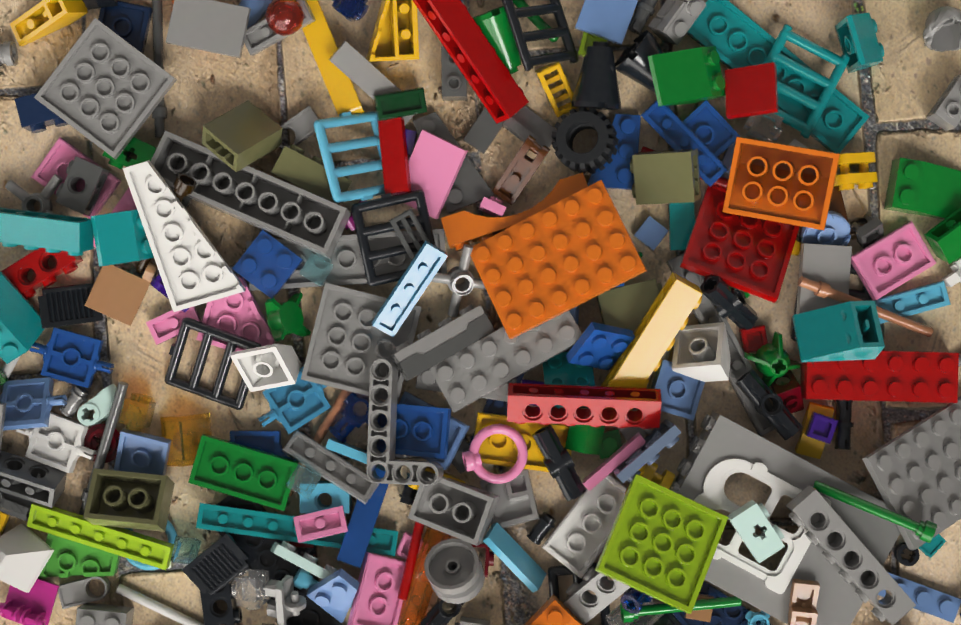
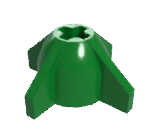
[265,292,311,341]
[744,331,801,387]

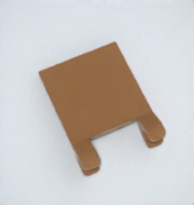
[84,262,158,326]

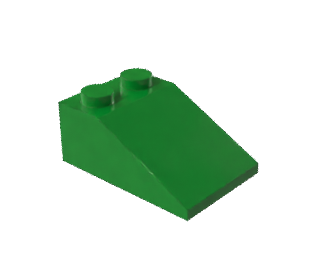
[648,46,725,107]
[884,157,961,219]

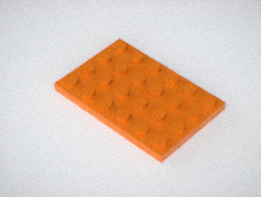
[470,180,647,339]

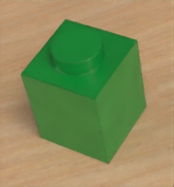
[565,425,605,455]

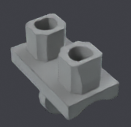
[265,575,307,625]

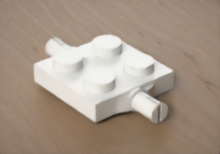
[16,412,97,473]

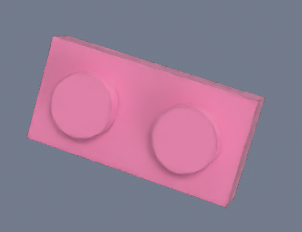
[146,306,202,345]
[293,506,348,543]

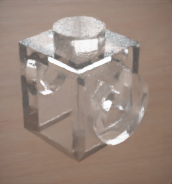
[743,113,784,142]
[232,569,271,610]

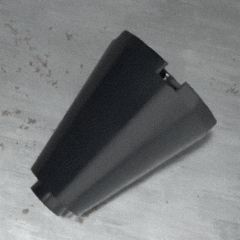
[615,30,664,92]
[571,41,621,110]

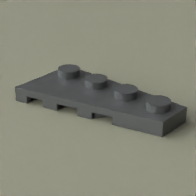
[413,112,494,213]

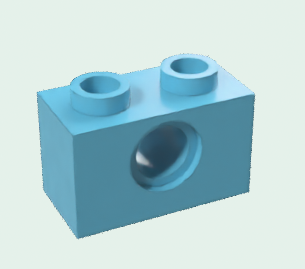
[300,480,352,517]

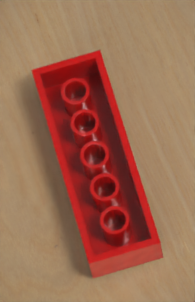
[800,350,959,403]

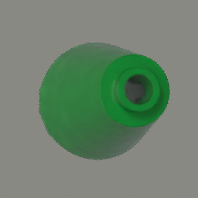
[473,6,521,74]

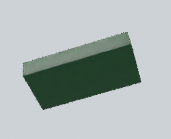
[373,87,427,121]

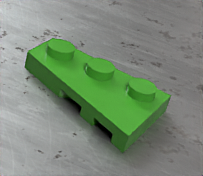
[38,533,121,579]

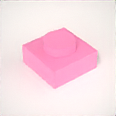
[479,196,507,217]

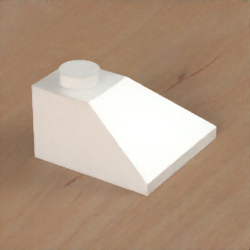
[672,322,731,382]
[230,344,301,392]
[0,523,54,593]

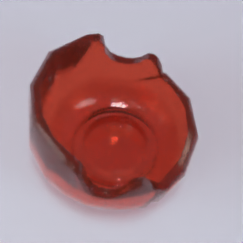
[265,0,304,36]

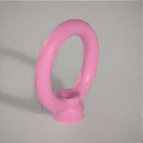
[462,424,528,484]

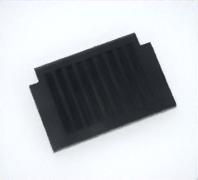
[38,282,103,329]
[182,532,250,596]

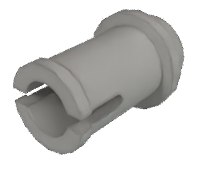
[59,385,89,418]

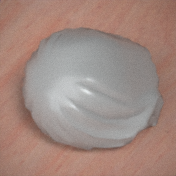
[923,6,961,52]

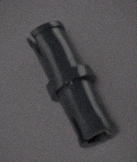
[834,400,854,450]

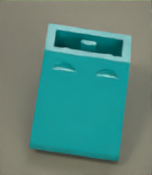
[792,300,885,362]

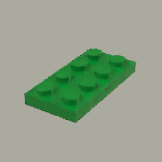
[188,434,299,511]

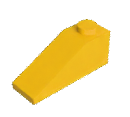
[10,0,88,46]

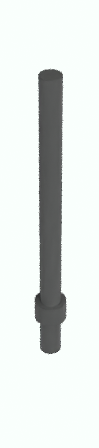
[152,0,167,138]
[79,381,129,516]

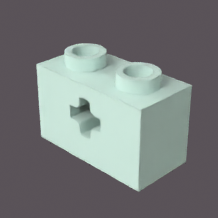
[727,500,785,563]

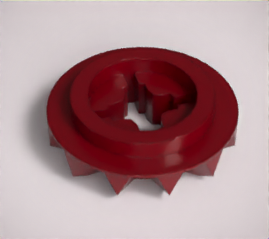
[84,424,120,463]

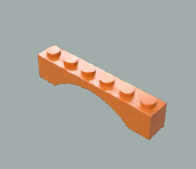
[440,172,588,251]

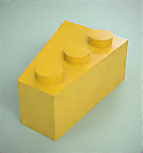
[366,0,419,62]

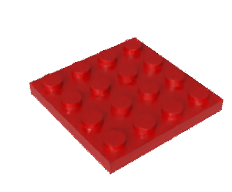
[680,184,800,303]

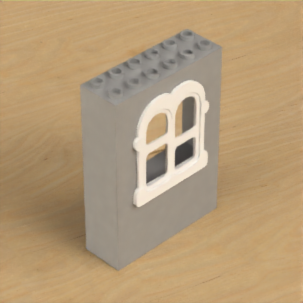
[669,411,900,625]

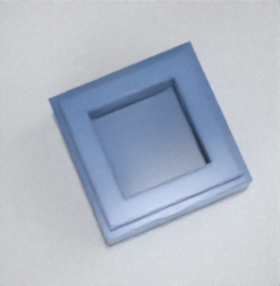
[634,216,669,250]

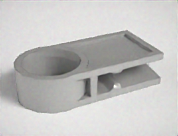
[279,106,319,149]
[58,576,111,609]

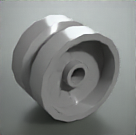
[424,538,485,604]

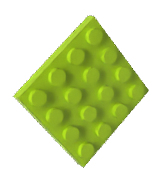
[595,474,728,614]

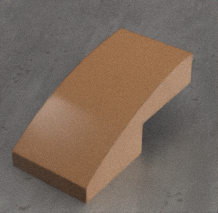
[788,579,820,625]

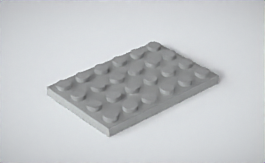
[862,396,961,550]

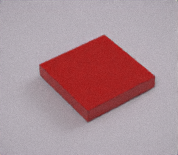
[725,62,778,119]

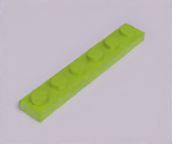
[27,502,174,570]

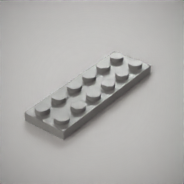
[430,311,582,413]

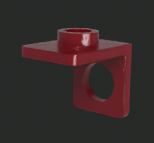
[771,370,804,414]
[471,542,494,578]

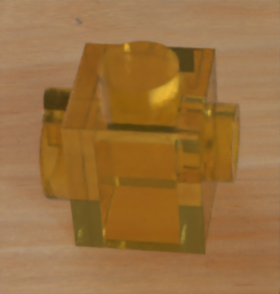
[119,393,156,432]

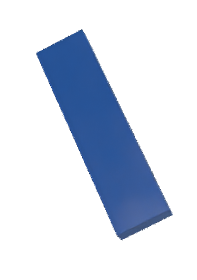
[641,100,728,187]
[336,468,389,568]

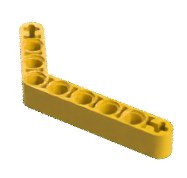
[290,0,365,116]

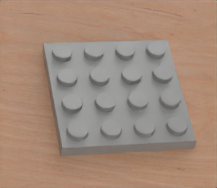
[34,18,177,159]
[301,282,422,403]

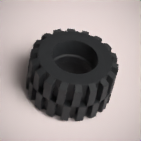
[552,107,618,174]

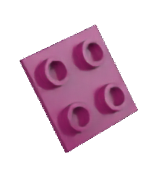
[0,578,59,625]

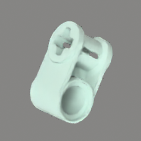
[77,384,128,426]

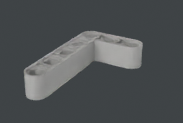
[366,359,444,486]

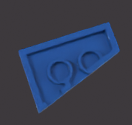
[587,114,641,190]

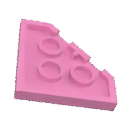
[196,274,275,351]

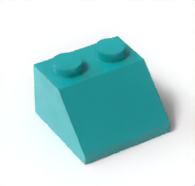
[835,13,884,73]
[91,209,154,267]

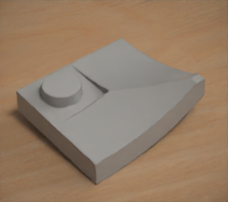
[480,469,540,529]

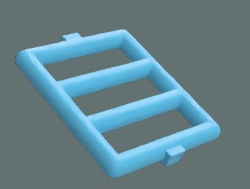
[314,111,385,203]

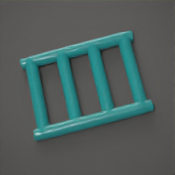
[763,24,850,139]

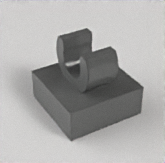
[853,214,884,249]

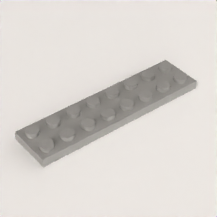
[246,229,447,291]

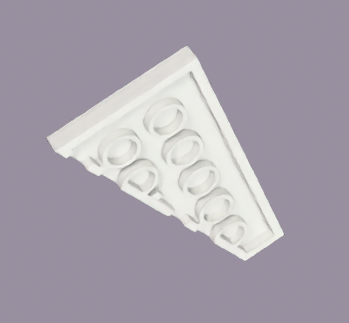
[123,160,246,312]

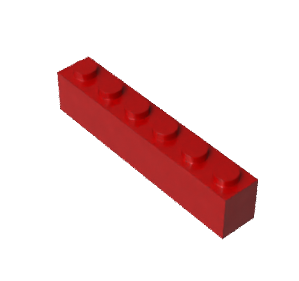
[412,0,529,124]

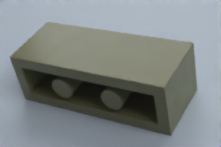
[271,144,352,205]

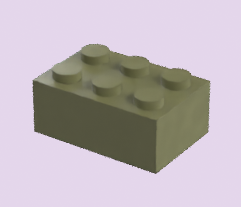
[83,468,175,532]

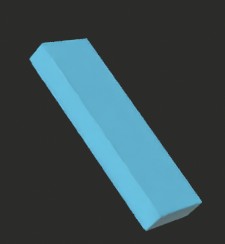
[871,281,951,324]
[326,437,386,472]
[483,522,547,593]

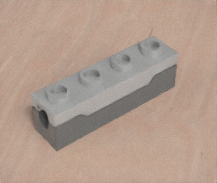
[392,304,495,382]

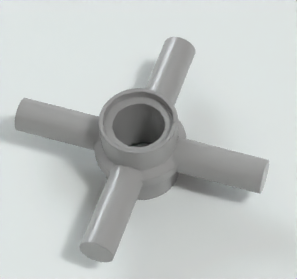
[5,174,63,214]
[431,244,486,317]

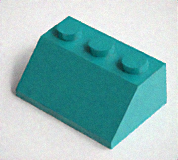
[0,271,45,364]

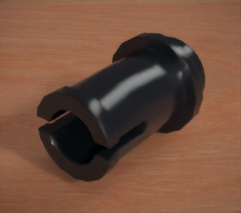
[399,473,418,505]
[527,512,556,545]

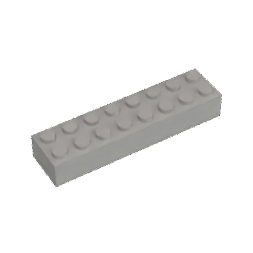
[150,130,351,259]

